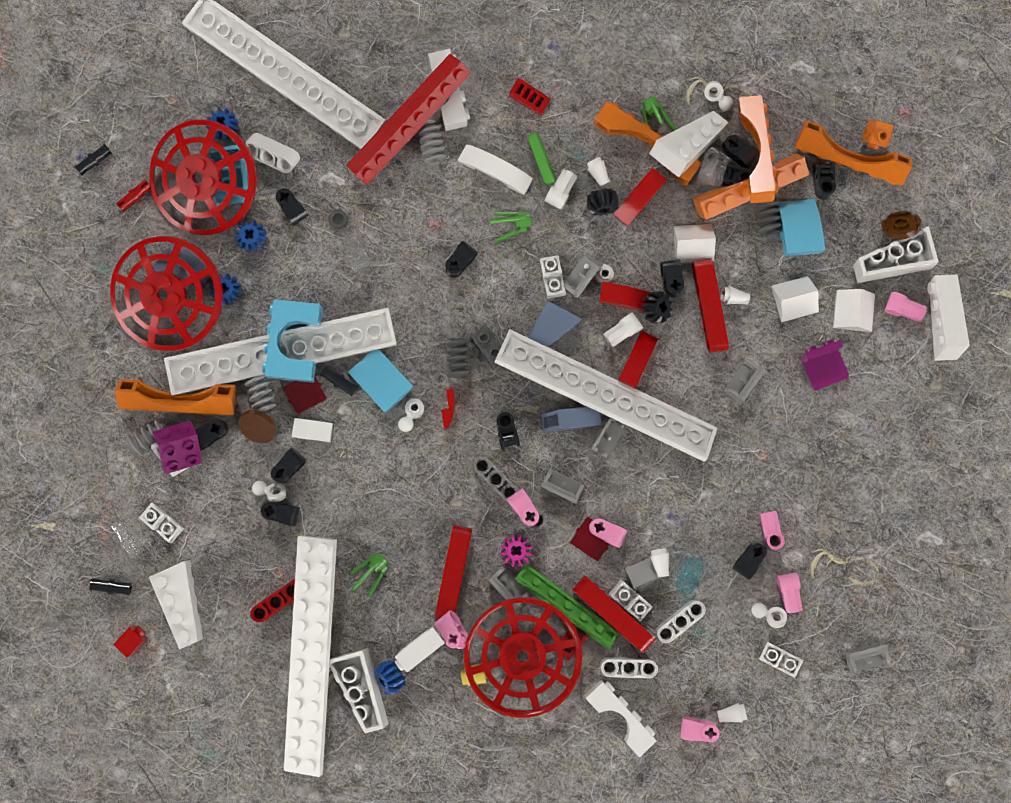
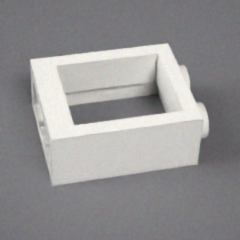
[395,624,445,672]

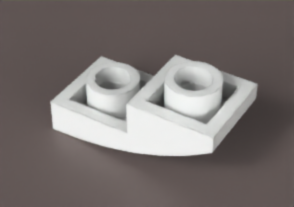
[540,255,566,299]
[139,503,184,543]
[609,580,653,622]
[759,642,804,678]

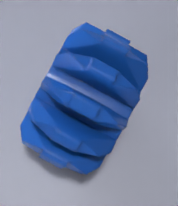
[206,108,239,141]
[235,220,267,252]
[209,273,242,306]
[375,660,405,695]

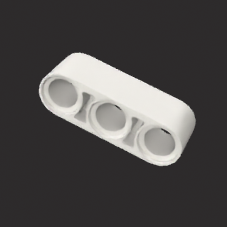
[245,133,300,173]
[655,600,706,643]
[600,657,658,678]

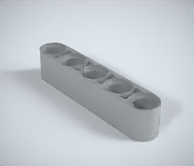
[474,457,546,529]

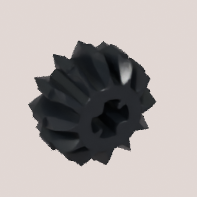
[587,188,619,216]
[641,291,674,324]

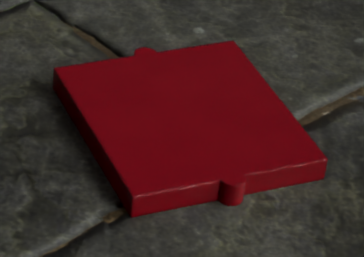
[283,377,327,415]
[570,517,609,562]

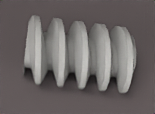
[418,120,446,163]
[245,375,279,416]
[126,420,167,457]

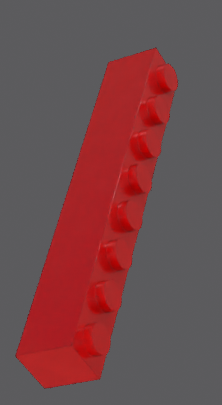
[346,53,471,185]

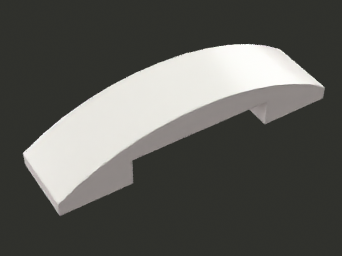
[458,144,533,195]

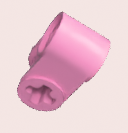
[506,488,539,526]
[589,518,628,549]
[435,610,470,649]
[680,717,719,742]

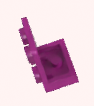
[800,339,849,391]
[152,421,202,474]

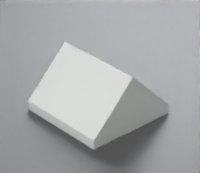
[673,224,716,263]
[771,276,819,322]
[833,289,875,332]

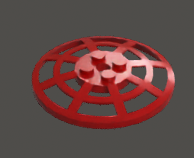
[149,119,257,235]
[110,236,223,351]
[464,597,582,718]

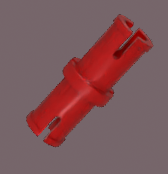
[116,179,151,212]

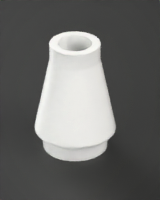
[587,157,610,187]
[720,286,750,305]
[650,548,669,578]
[717,703,747,723]

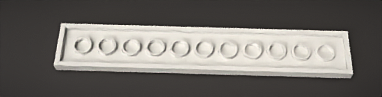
[182,0,386,149]
[164,308,397,396]
[494,329,717,462]
[284,535,337,777]

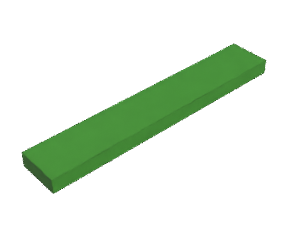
[514,563,620,650]

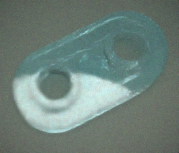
[675,557,703,595]

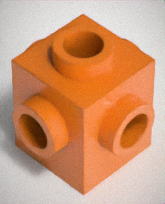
[862,120,894,150]

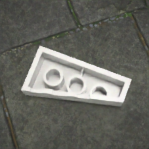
[649,111,728,178]
[853,226,939,283]
[927,275,970,361]
[149,560,203,650]
[329,648,389,733]

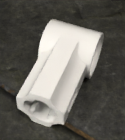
[545,169,577,210]
[603,312,644,348]

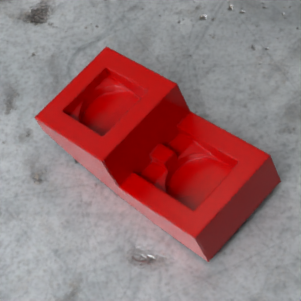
[441,388,455,430]

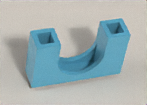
[262,299,323,383]

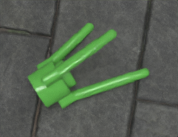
[641,97,677,131]
[489,211,531,243]
[350,552,389,597]

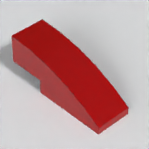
[614,167,667,227]
[599,282,650,311]
[618,330,658,388]

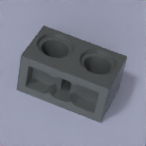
[470,325,501,369]

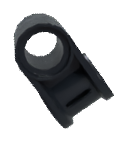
[721,135,759,169]
[812,162,836,200]
[716,163,753,187]
[276,188,309,226]
[445,241,478,278]
[660,259,684,297]
[496,412,520,450]
[195,420,229,451]
[271,447,307,484]
[261,502,300,526]
[732,542,767,580]

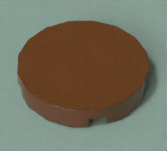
[881,211,921,240]
[238,409,277,443]

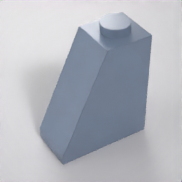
[153,243,212,286]
[528,301,582,348]
[541,407,602,433]

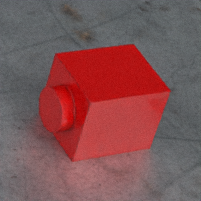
[113,625,149,658]

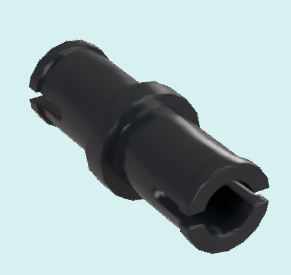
[74,143,112,176]
[320,365,358,397]
[89,578,132,595]

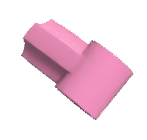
[884,292,927,322]
[759,511,785,550]
[776,572,803,613]

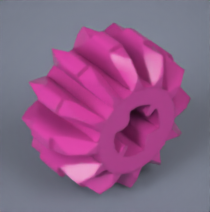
[500,534,533,567]

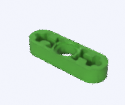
[528,132,557,186]

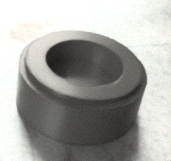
[329,210,348,230]

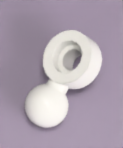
[704,81,734,111]
[584,264,614,284]
[398,399,424,432]
[252,481,286,502]
[751,603,787,628]

